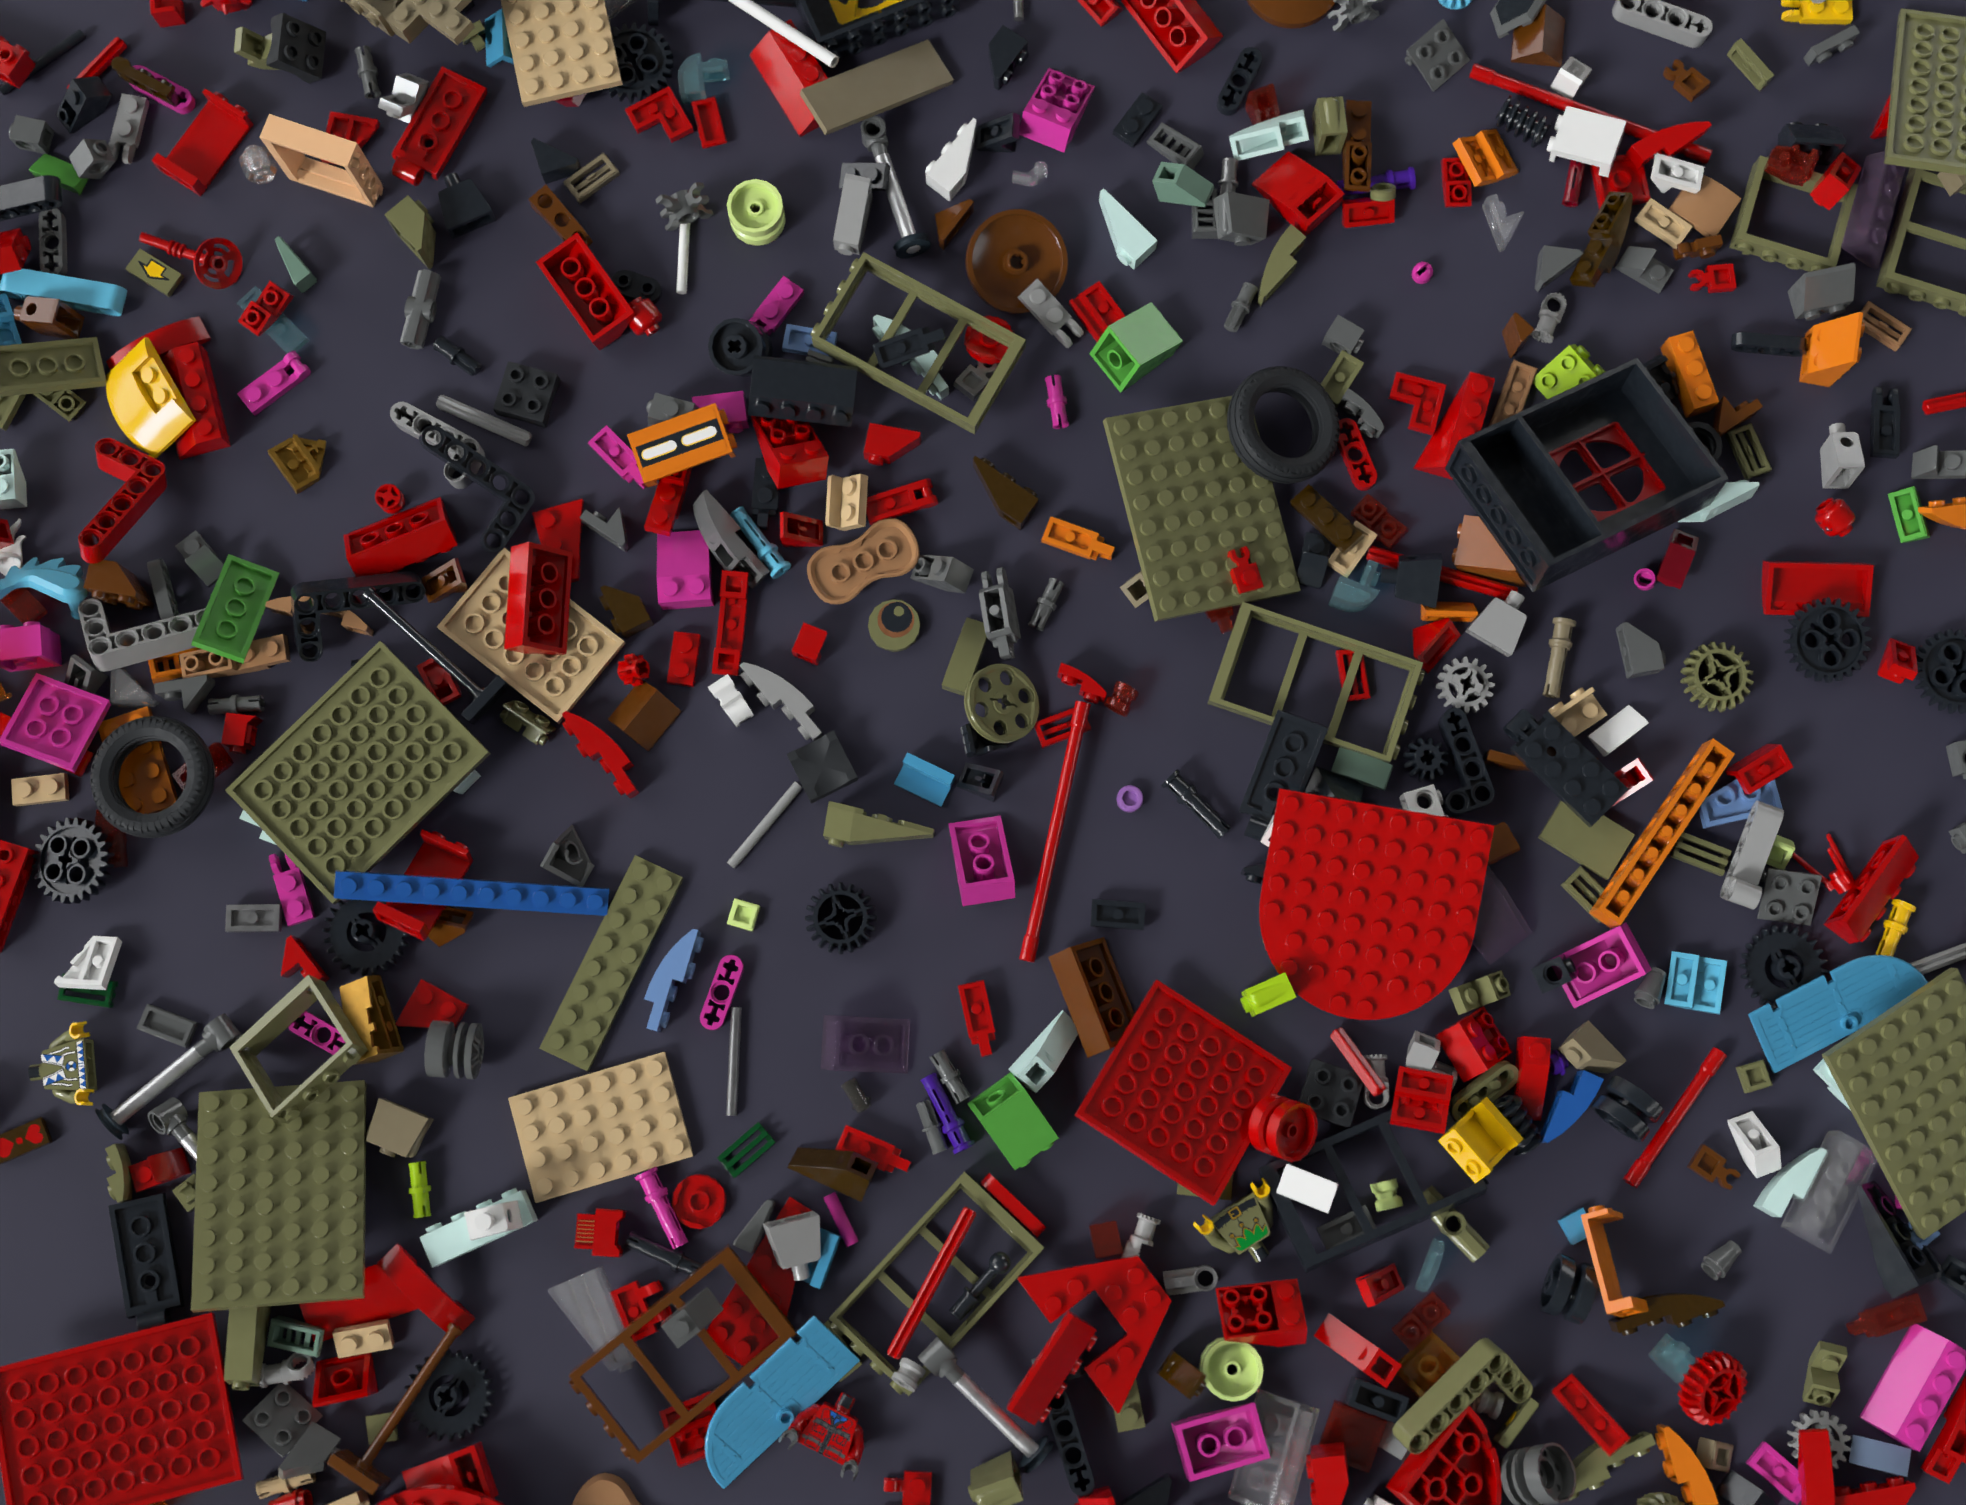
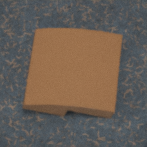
[1668,175,1741,237]

